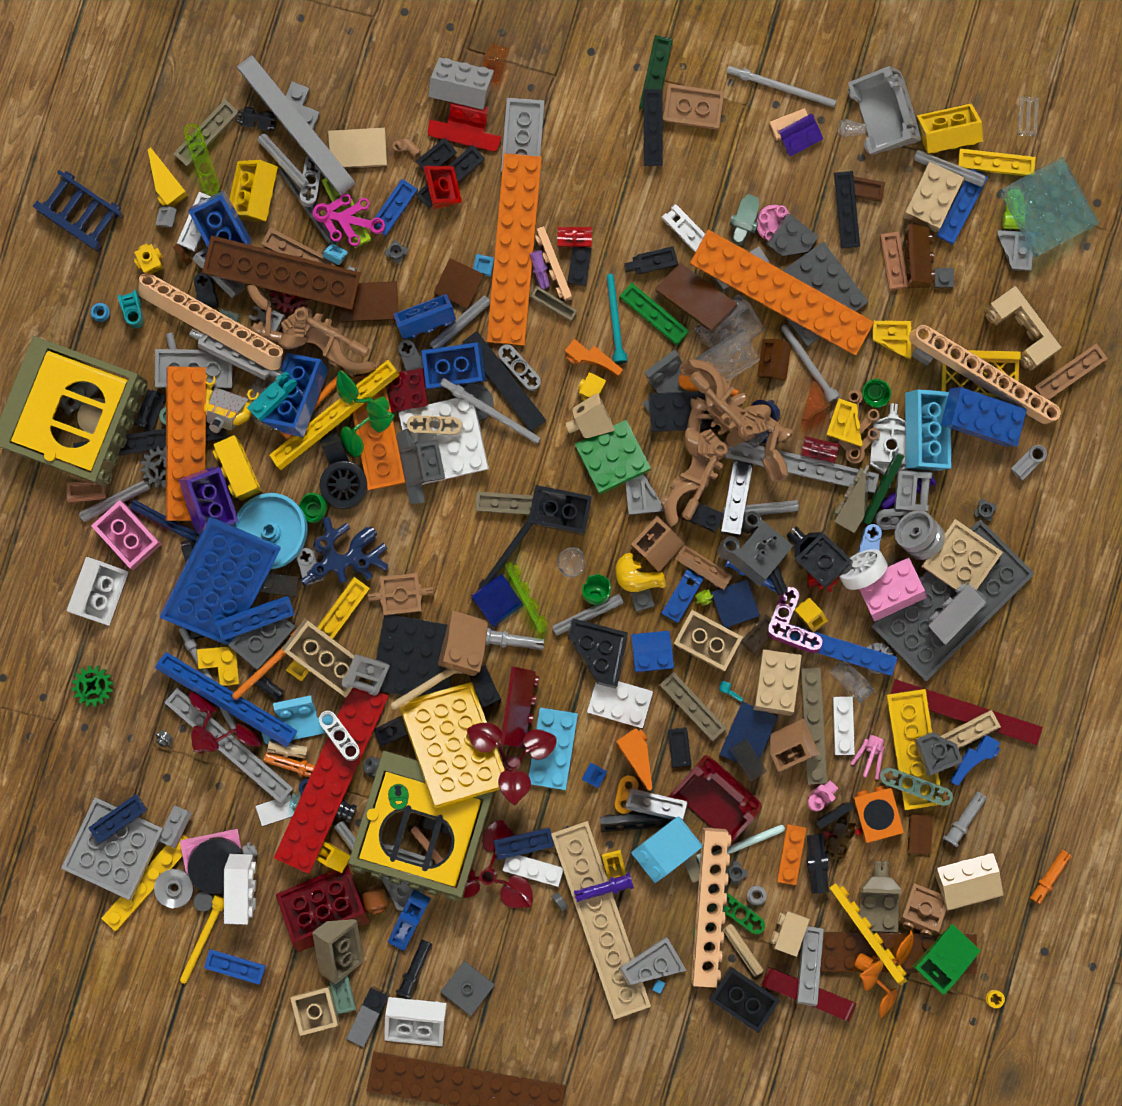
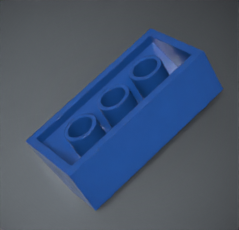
[262,353,329,437]

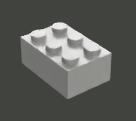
[428,57,494,110]

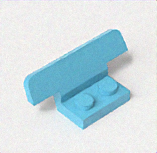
[261,696,334,744]

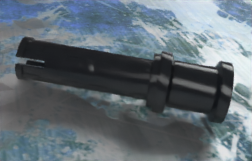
[395,939,433,999]

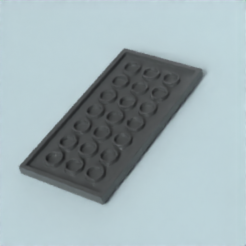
[871,519,1035,682]

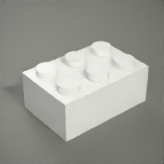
[224,854,256,925]

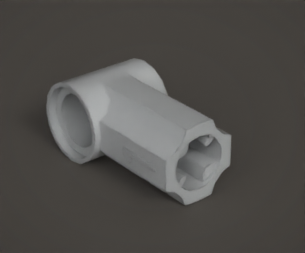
[1011,445,1047,480]

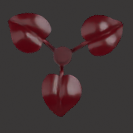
[189,689,262,754]
[467,722,557,806]
[447,820,533,908]

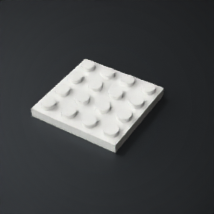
[399,394,489,485]

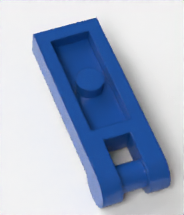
[661,567,704,623]

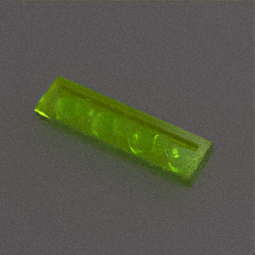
[505,562,548,634]

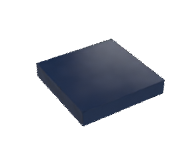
[711,580,760,628]

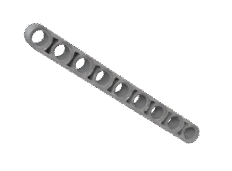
[236,55,356,196]

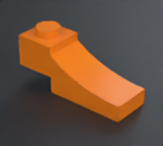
[565,339,623,378]

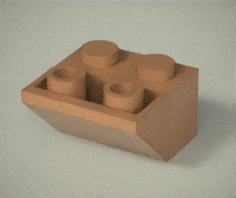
[630,517,684,572]
[770,719,820,772]

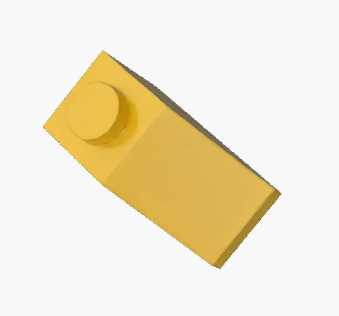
[316,840,351,873]

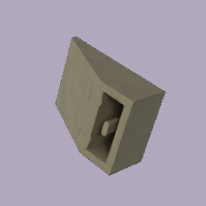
[834,464,869,533]

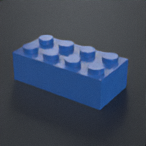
[941,387,1027,447]

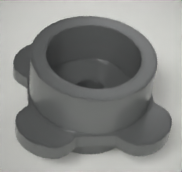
[385,241,408,263]
[974,499,997,521]
[155,730,173,748]
[363,756,381,777]
[725,861,748,885]

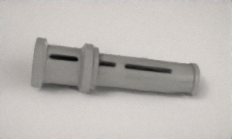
[485,628,544,651]
[943,792,987,848]

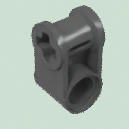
[398,340,424,371]

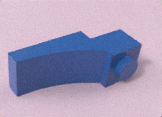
[949,735,1000,786]
[387,889,431,951]

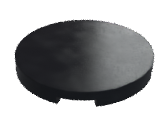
[187,837,244,894]

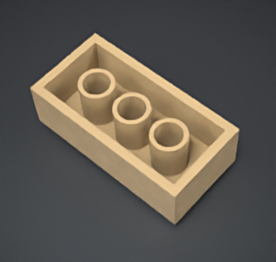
[282,619,361,697]

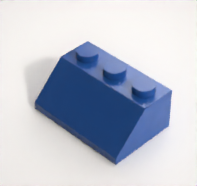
[393,294,456,340]

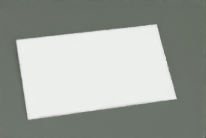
[256,795,295,826]

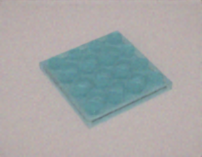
[999,157,1099,257]

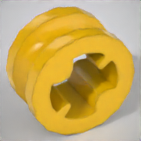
[986,990,1005,1008]

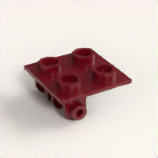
[388,368,428,412]

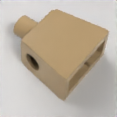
[565,393,614,438]

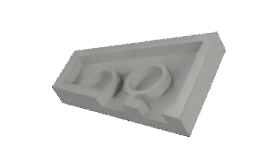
[618,937,687,985]

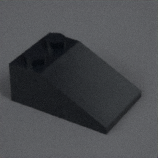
[528,485,592,536]

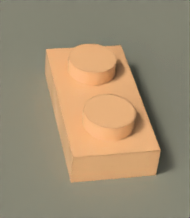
[769,108,807,141]

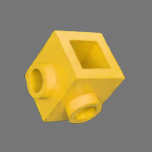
[134,244,164,274]

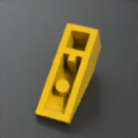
[148,147,188,208]

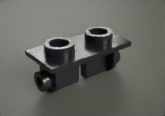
[237,107,277,132]
[135,389,166,431]

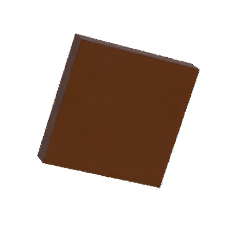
[434,258,485,309]

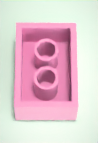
[91,500,162,570]
[859,558,927,622]

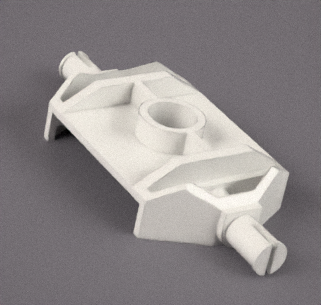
[869,403,906,488]

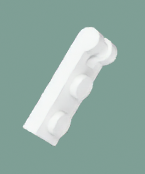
[661,204,705,252]

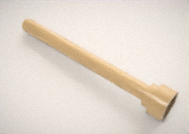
[391,669,461,710]

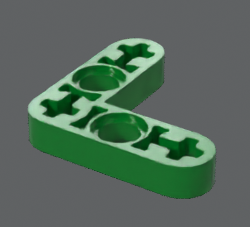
[693,893,765,936]

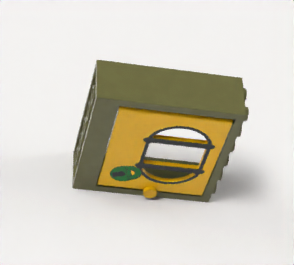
[348,751,495,902]

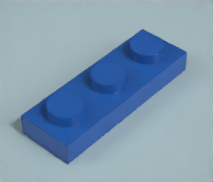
[374,179,418,237]
[204,949,266,985]

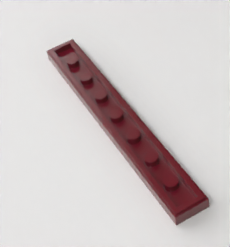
[890,679,1043,745]

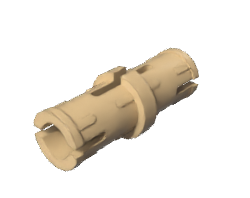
[267,740,307,759]

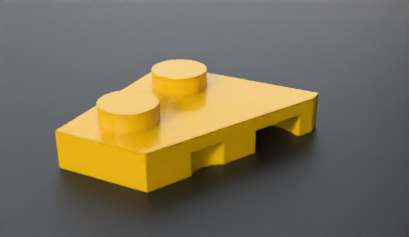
[826,399,863,447]

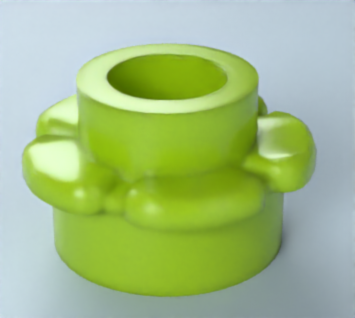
[695,590,713,606]

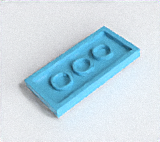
[529,708,578,790]

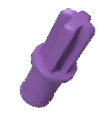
[530,250,550,289]

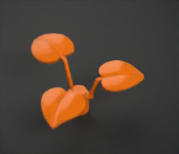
[855,931,914,1019]

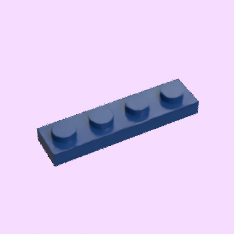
[936,169,988,245]
[215,596,295,641]

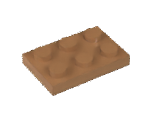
[663,83,724,130]

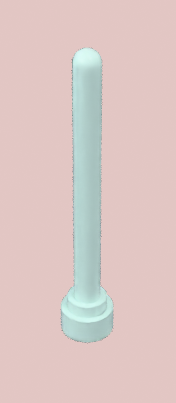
[696,825,785,865]

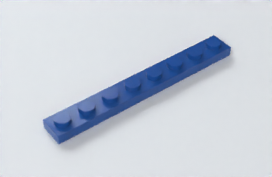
[155,652,298,747]

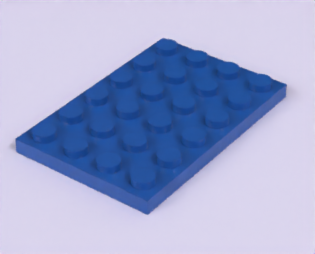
[160,516,281,645]

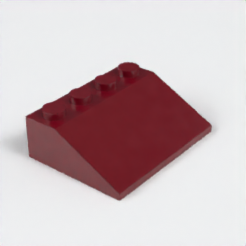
[500,666,539,748]
[276,864,370,952]

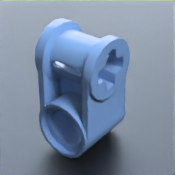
[858,524,882,553]

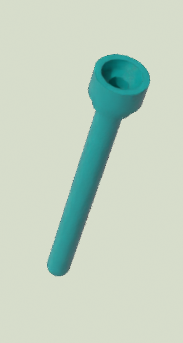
[607,273,628,364]

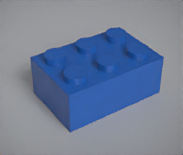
[188,190,252,247]
[421,342,486,390]

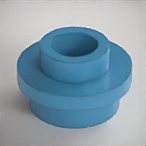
[91,303,110,322]

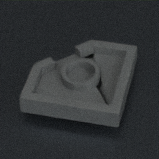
[766,214,818,256]
[914,732,963,776]

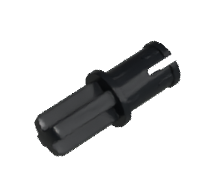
[249,670,285,701]

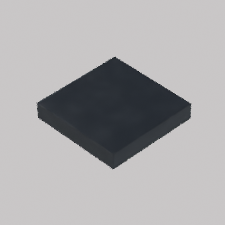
[814,802,853,829]

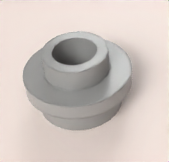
[747,886,767,905]

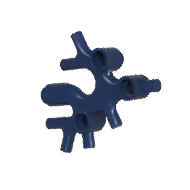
[301,517,389,586]

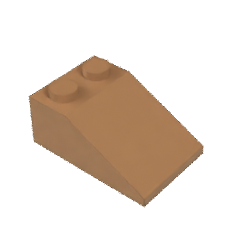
[437,610,488,676]

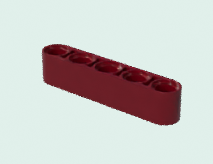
[761,967,857,1022]

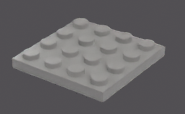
[61,797,164,900]

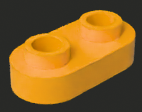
[615,775,638,814]

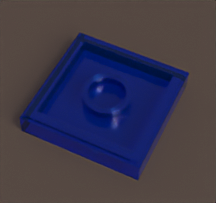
[471,574,524,627]

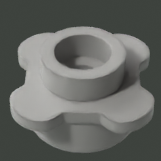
[243,842,258,861]

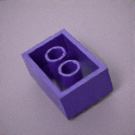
[178,467,239,534]

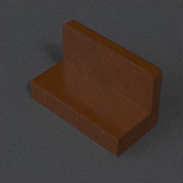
[757,339,791,381]
[907,814,933,855]

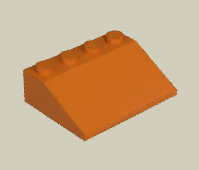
[615,728,652,791]

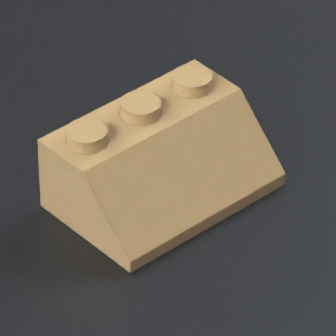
[935,853,1003,911]

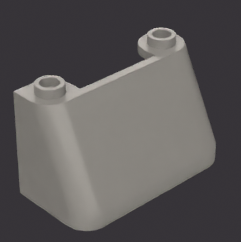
[848,66,921,155]

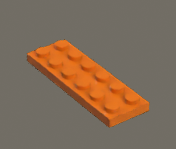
[350,373,406,491]

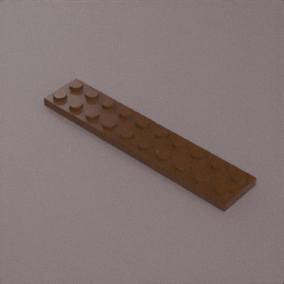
[366,1051,566,1106]

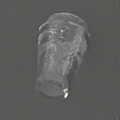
[837,118,867,138]

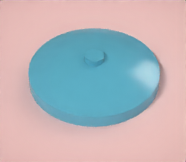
[233,493,307,569]

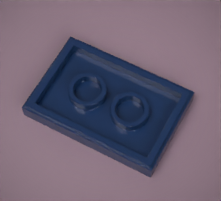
[719,701,778,770]

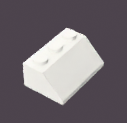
[67,557,129,626]
[384,997,446,1046]

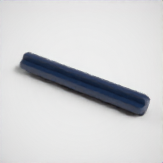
[130,500,199,543]

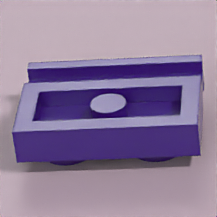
[778,114,823,157]

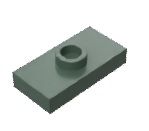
[329,975,357,1015]

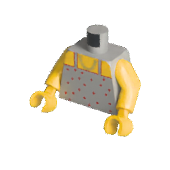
[204,374,260,433]

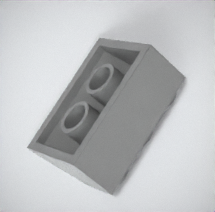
[929,582,986,645]

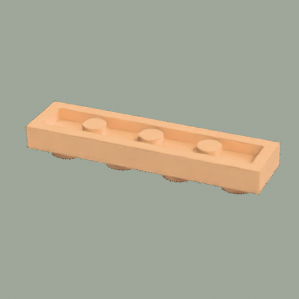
[535,226,572,302]

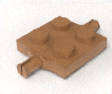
[368,573,434,615]

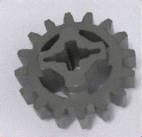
[140,446,166,488]

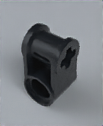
[194,272,219,308]

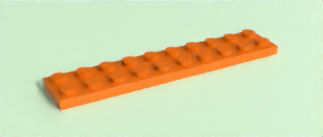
[487,153,542,346]
[689,229,874,356]

